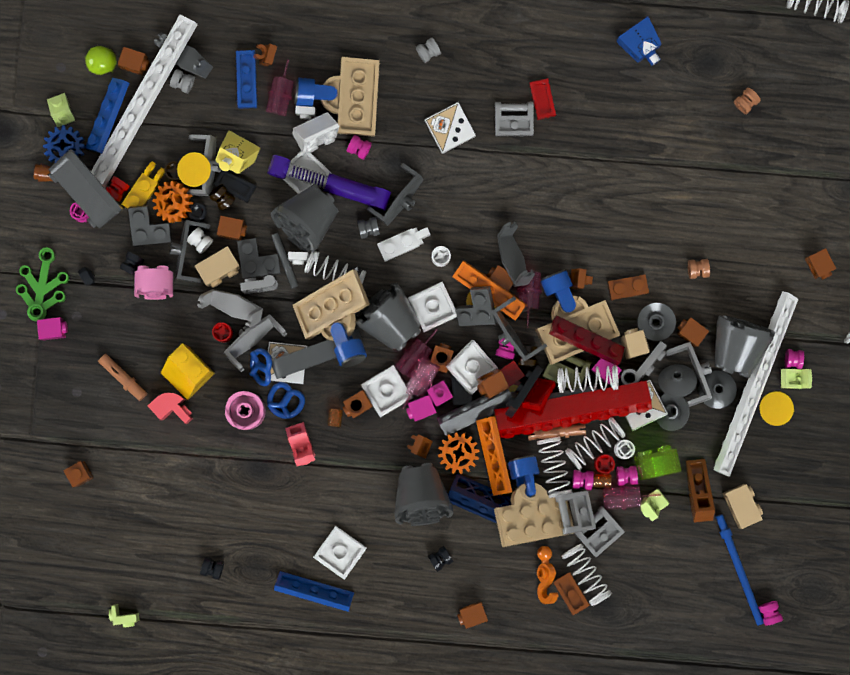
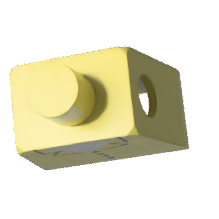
[215,130,260,174]

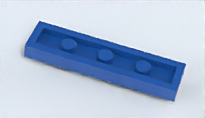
[85,78,129,154]
[274,571,354,612]

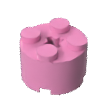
[134,266,173,300]
[225,391,266,430]

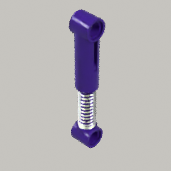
[267,155,391,211]

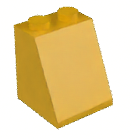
[161,343,215,400]

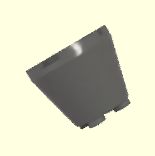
[271,184,339,252]
[355,283,421,351]
[714,315,775,378]
[394,463,453,526]

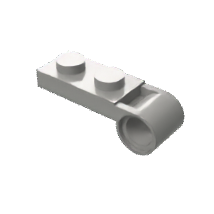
[620,341,667,385]

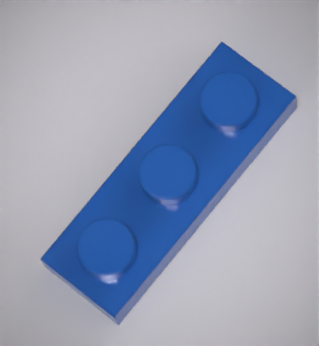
[236,50,257,109]

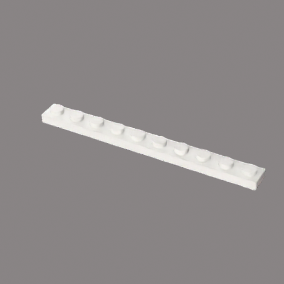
[91,15,198,188]
[713,291,798,477]

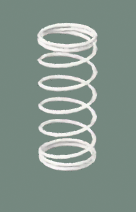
[787,0,849,24]
[304,250,366,283]
[558,365,618,393]
[565,417,626,470]
[537,436,572,498]
[561,544,612,606]

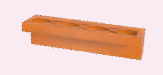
[452,260,527,321]
[476,416,512,496]

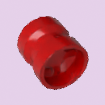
[105,176,130,202]
[212,322,233,343]
[594,454,615,474]

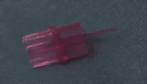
[266,59,294,117]
[517,271,542,328]
[395,328,438,379]
[402,356,440,409]
[603,486,661,510]

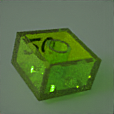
[634,446,682,480]

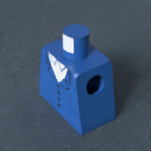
[616,17,661,66]

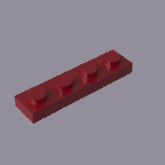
[549,315,625,366]

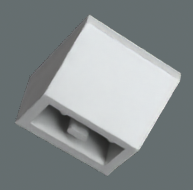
[292,112,339,153]

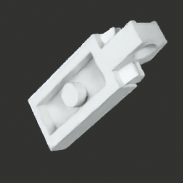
[377,227,430,262]

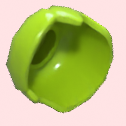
[85,46,117,75]

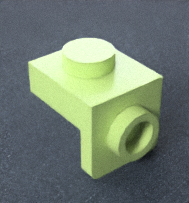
[47,93,75,127]
[781,369,812,389]
[640,489,669,521]
[109,604,140,627]

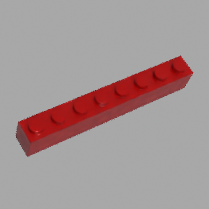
[495,381,652,439]

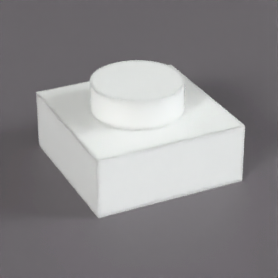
[295,106,316,120]
[288,252,309,265]

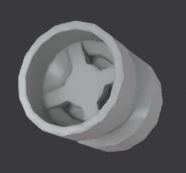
[415,37,441,63]
[170,69,195,94]

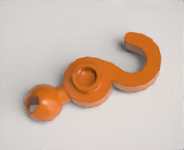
[537,546,558,604]

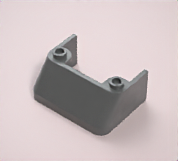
[48,149,124,229]

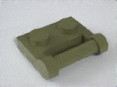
[542,355,592,390]

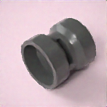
[357,216,380,239]

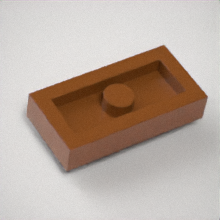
[607,274,649,301]
[553,572,590,616]

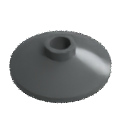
[637,303,676,341]
[658,364,697,397]
[698,371,737,409]
[656,394,690,431]

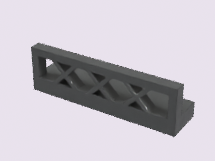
[437,389,512,436]

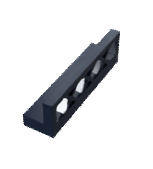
[448,474,511,523]

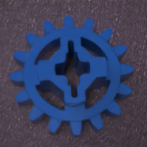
[43,125,86,163]

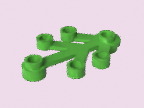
[16,247,70,322]

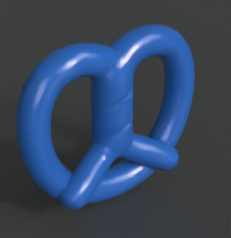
[249,348,272,386]
[267,382,305,419]

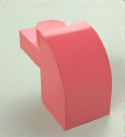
[148,393,193,424]
[286,422,315,466]

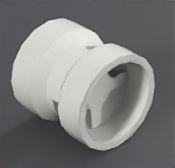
[187,227,213,254]
[432,246,451,267]
[614,440,635,459]

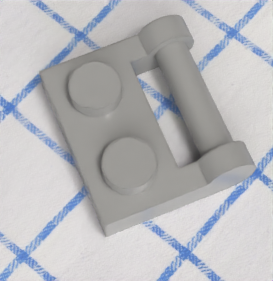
[495,102,534,136]
[240,275,278,294]
[555,491,596,535]
[574,506,625,557]

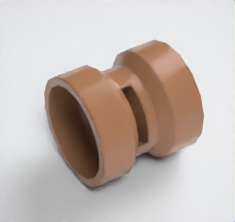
[734,88,761,114]
[688,259,710,279]

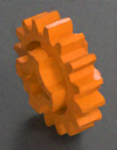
[152,181,193,223]
[438,432,480,474]

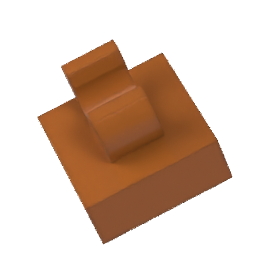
[253,44,277,66]
[569,268,593,289]
[407,434,433,459]

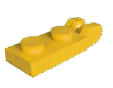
[121,161,165,209]

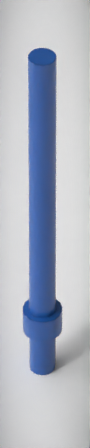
[716,514,764,626]

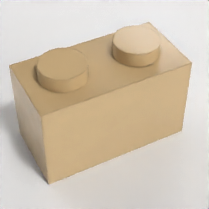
[195,246,241,288]
[620,328,650,360]
[722,484,763,529]

